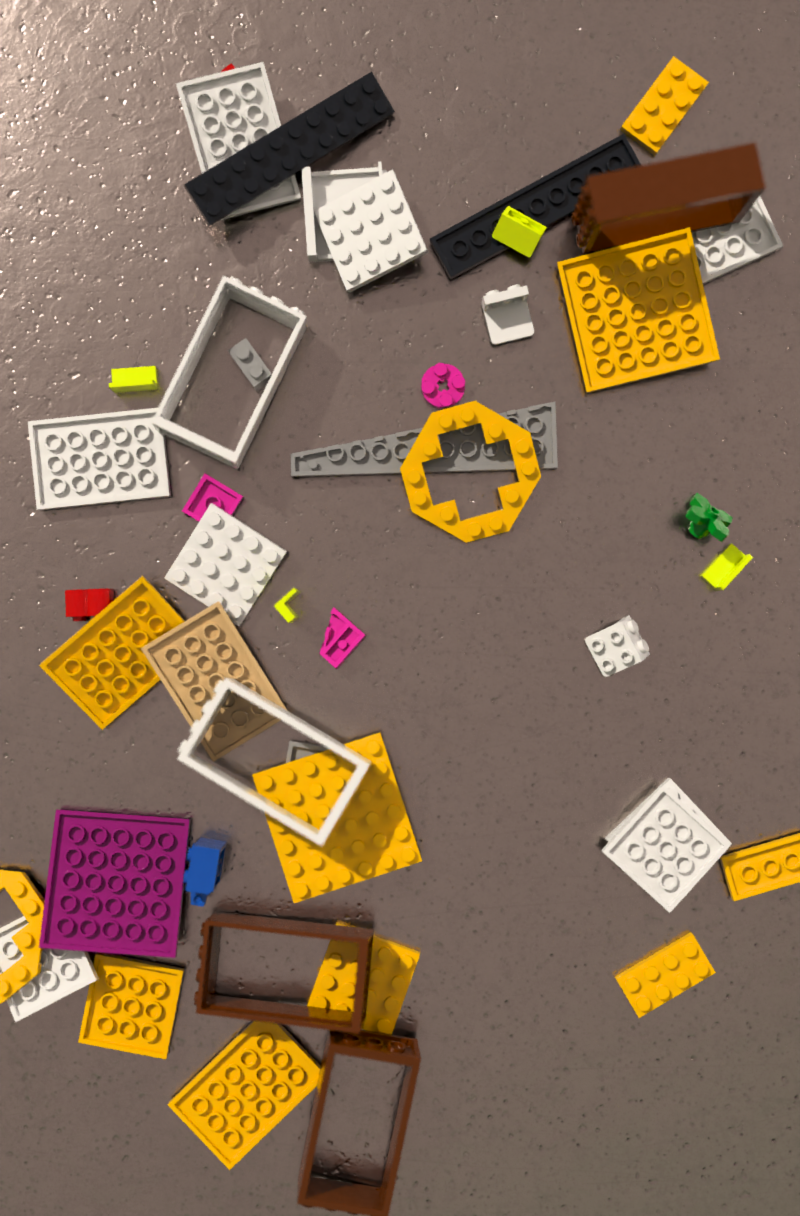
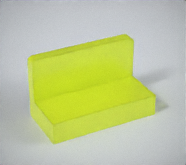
[492,206,547,257]
[109,366,159,393]
[700,543,753,591]
[274,588,301,623]

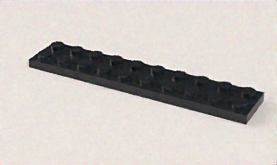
[184,71,395,227]
[430,134,642,280]

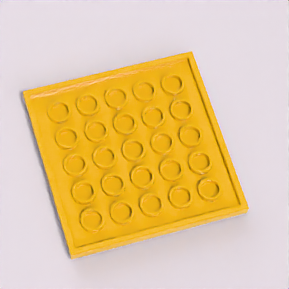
[557,227,720,394]
[252,732,422,903]

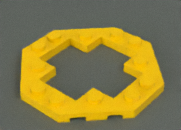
[400,401,541,543]
[0,869,45,1004]

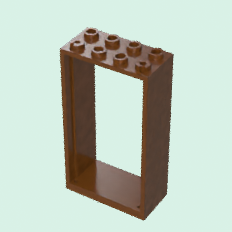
[572,142,766,255]
[194,911,374,1034]
[297,1030,421,1216]

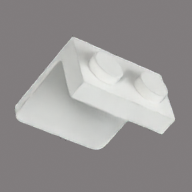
[481,284,534,345]
[585,615,650,677]

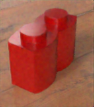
[65,588,114,621]

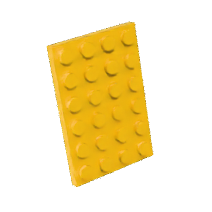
[39,575,185,730]
[168,1021,321,1170]

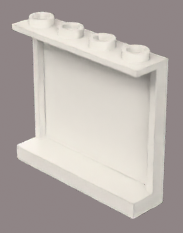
[301,162,387,263]

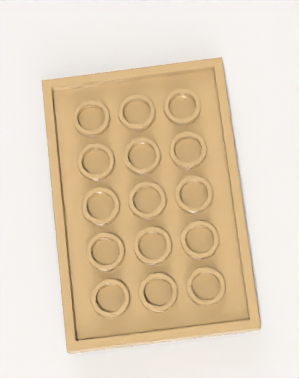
[141,601,288,762]

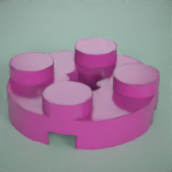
[421,363,465,409]

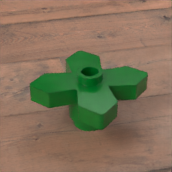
[685,493,733,542]

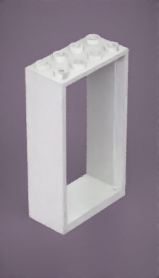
[151,276,306,470]
[177,678,372,846]

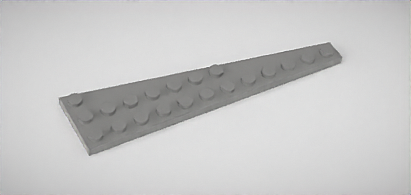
[291,401,558,477]

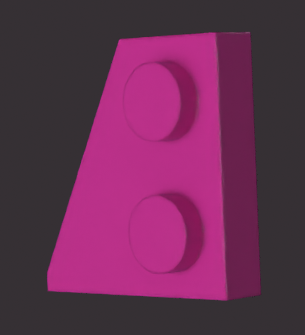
[320,608,366,669]

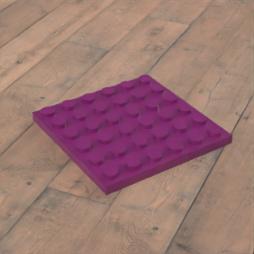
[39,809,191,958]

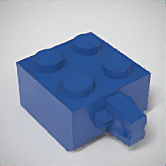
[183,837,227,907]

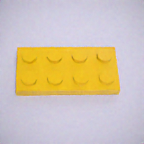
[620,56,709,156]
[720,833,800,901]
[615,932,716,1018]

